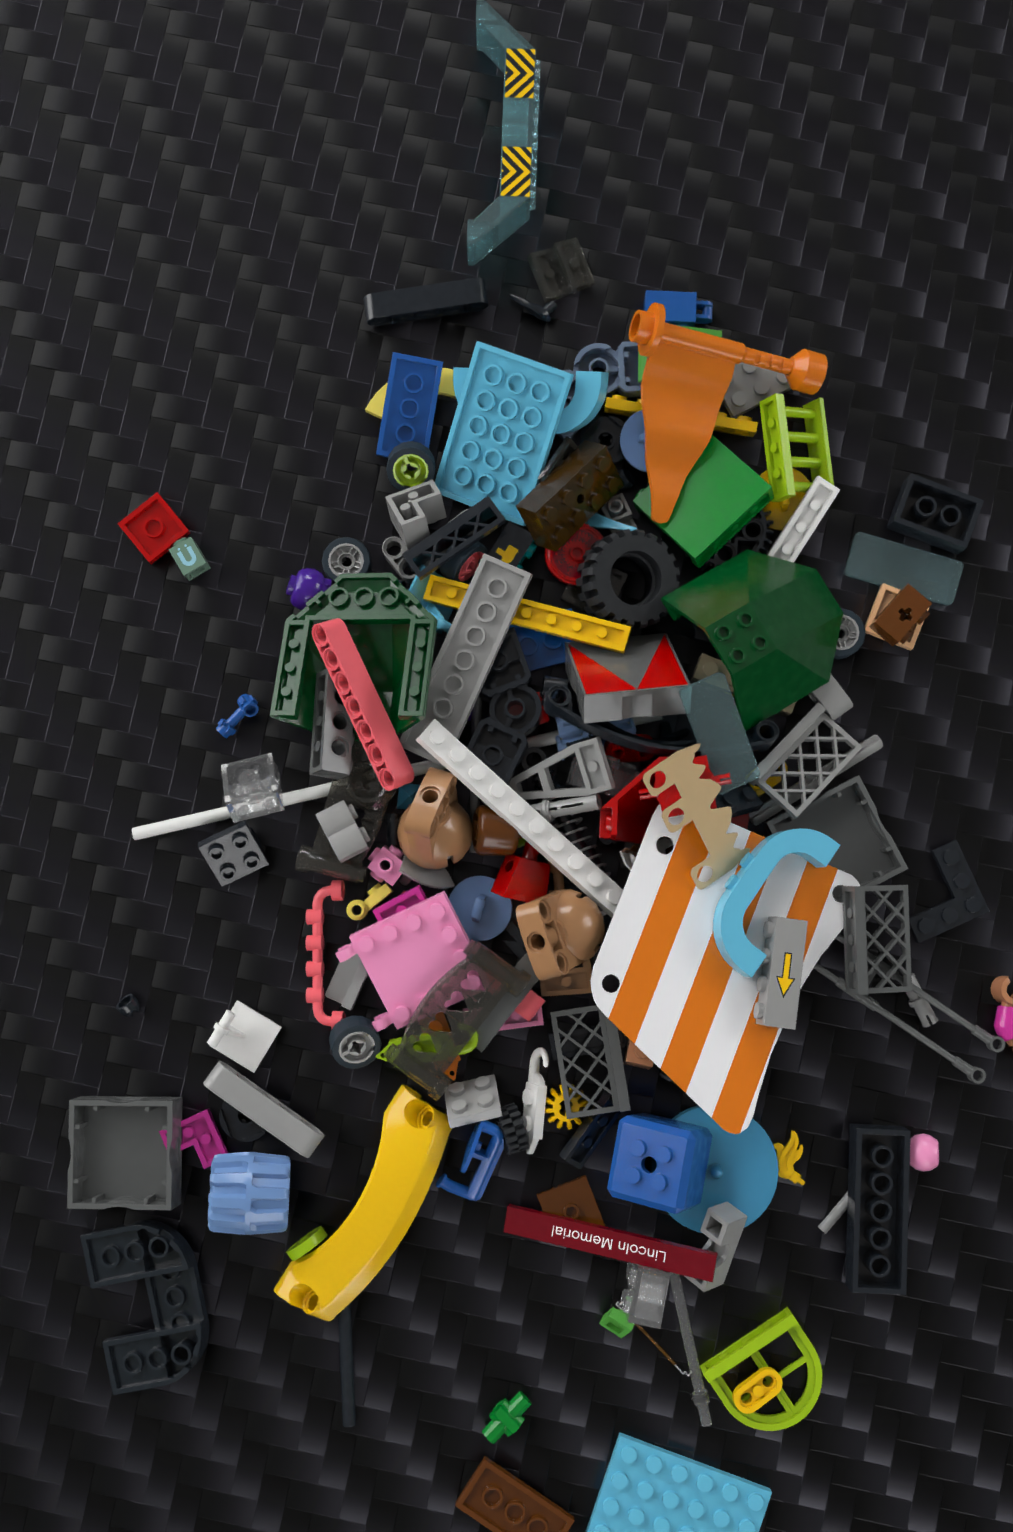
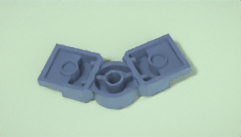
[557,341,641,443]

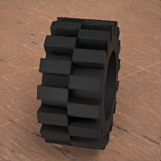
[494,1103,529,1156]

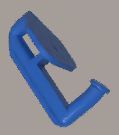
[436,1120,504,1201]

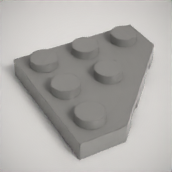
[722,363,791,418]

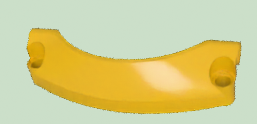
[273,1084,452,1321]

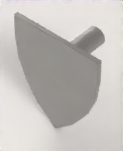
[399,854,455,889]

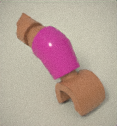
[991,976,1013,1051]

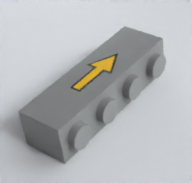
[753,917,808,1030]

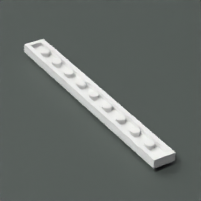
[416,719,623,918]

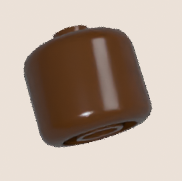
[472,805,522,856]

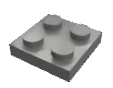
[444,1074,502,1128]

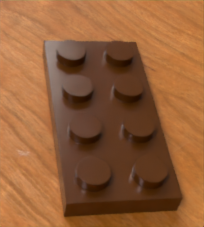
[455,1456,575,1532]

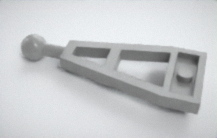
[481,737,615,805]

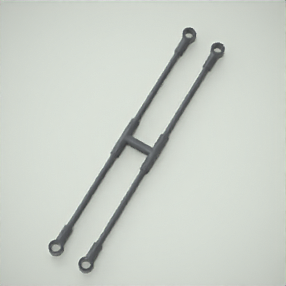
[814,934,1005,1084]

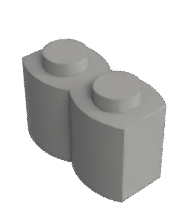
[315,800,371,863]

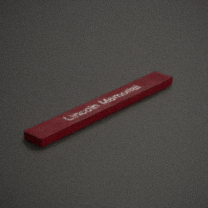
[504,1204,718,1282]

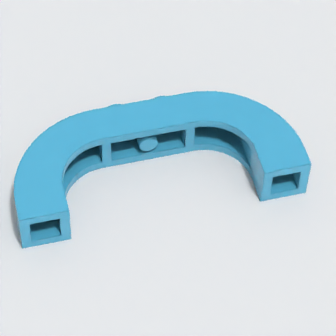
[453,367,609,434]
[713,828,840,978]

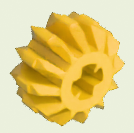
[545,1084,588,1129]

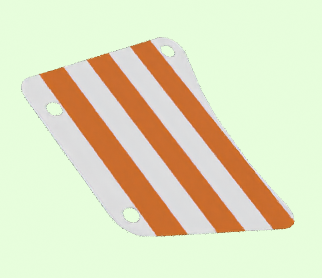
[590,804,860,1134]

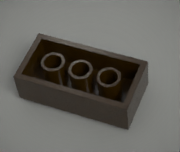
[516,440,624,552]

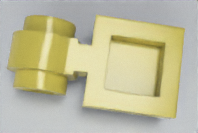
[347,883,394,921]

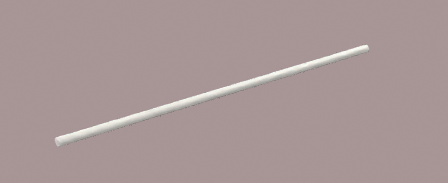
[132,716,662,840]

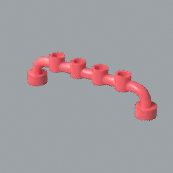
[306,880,346,1029]

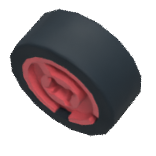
[440,535,487,584]

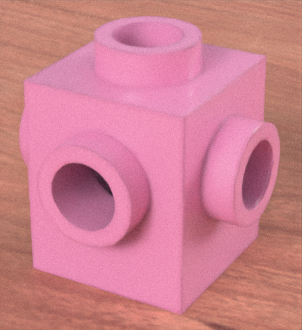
[367,845,404,886]

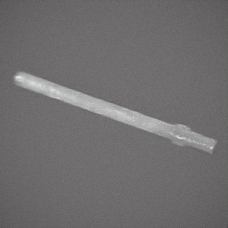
[668,1272,712,1427]

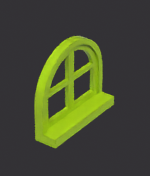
[700,1307,822,1431]

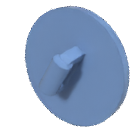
[620,410,647,472]
[449,876,512,941]

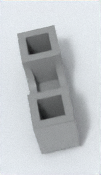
[684,1201,748,1292]

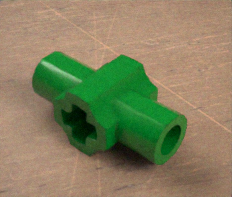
[482,1391,532,1444]

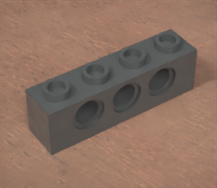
[309,668,355,780]

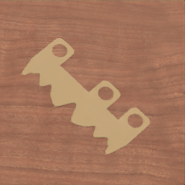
[643,743,751,890]

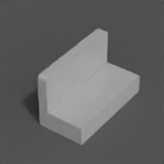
[325,954,368,1010]

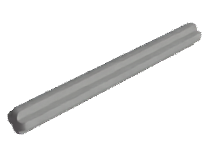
[749,735,883,825]

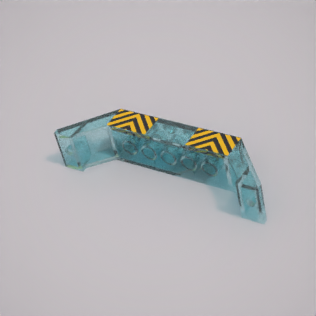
[467,0,541,265]

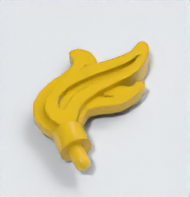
[773,1130,805,1185]

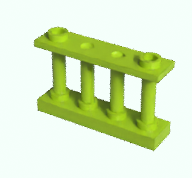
[759,393,834,502]

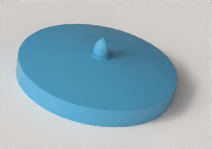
[650,1105,778,1233]

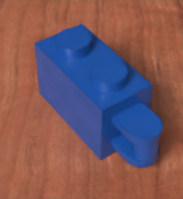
[643,290,713,327]

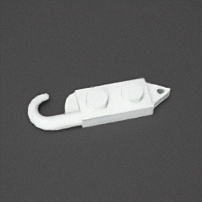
[521,1047,549,1154]

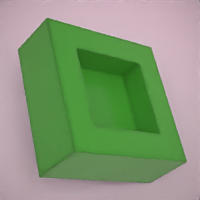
[599,1307,635,1339]

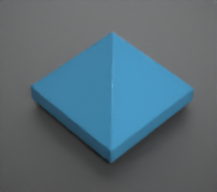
[397,784,420,809]

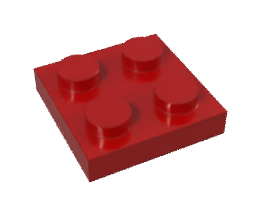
[118,492,191,565]

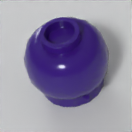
[286,568,331,610]

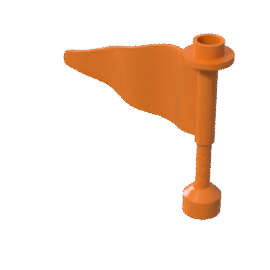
[629,302,828,524]

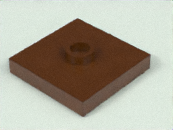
[537,1175,605,1246]

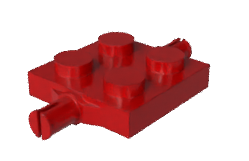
[639,755,732,817]

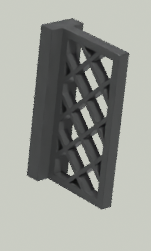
[842,885,912,995]
[550,1005,631,1119]

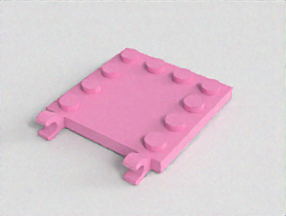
[335,891,492,1032]

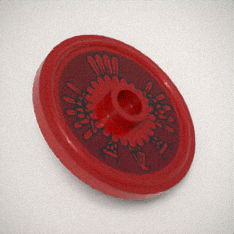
[544,524,603,586]

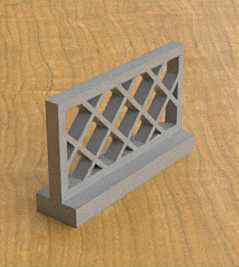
[746,702,862,819]

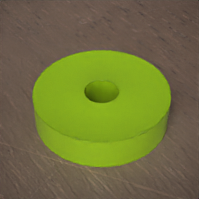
[286,1226,327,1261]

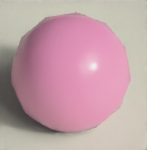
[910,1133,939,1172]

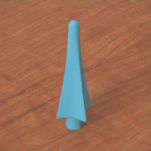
[585,512,637,531]

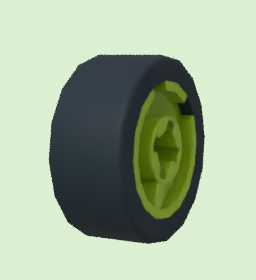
[386,441,435,491]

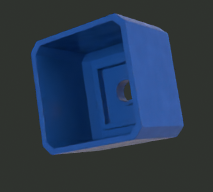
[607,1113,712,1214]

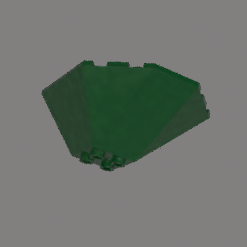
[661,549,843,733]
[270,573,437,741]

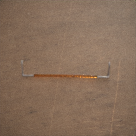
[616,1299,692,1376]

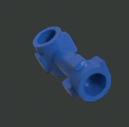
[216,694,259,738]

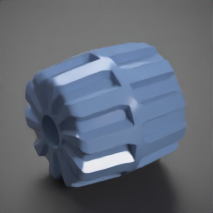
[208,1152,291,1235]

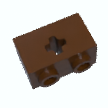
[869,583,932,647]

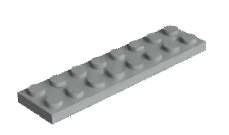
[400,553,533,767]

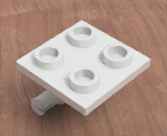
[207,1000,282,1073]

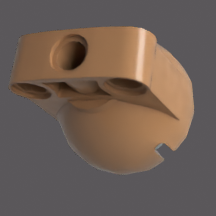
[397,767,473,869]
[516,889,605,981]

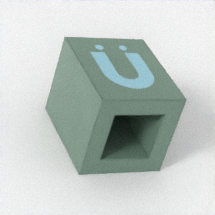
[168,537,211,581]

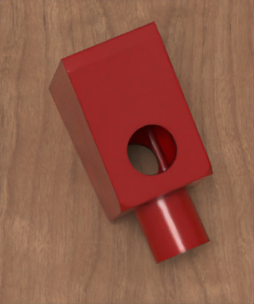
[491,841,550,903]

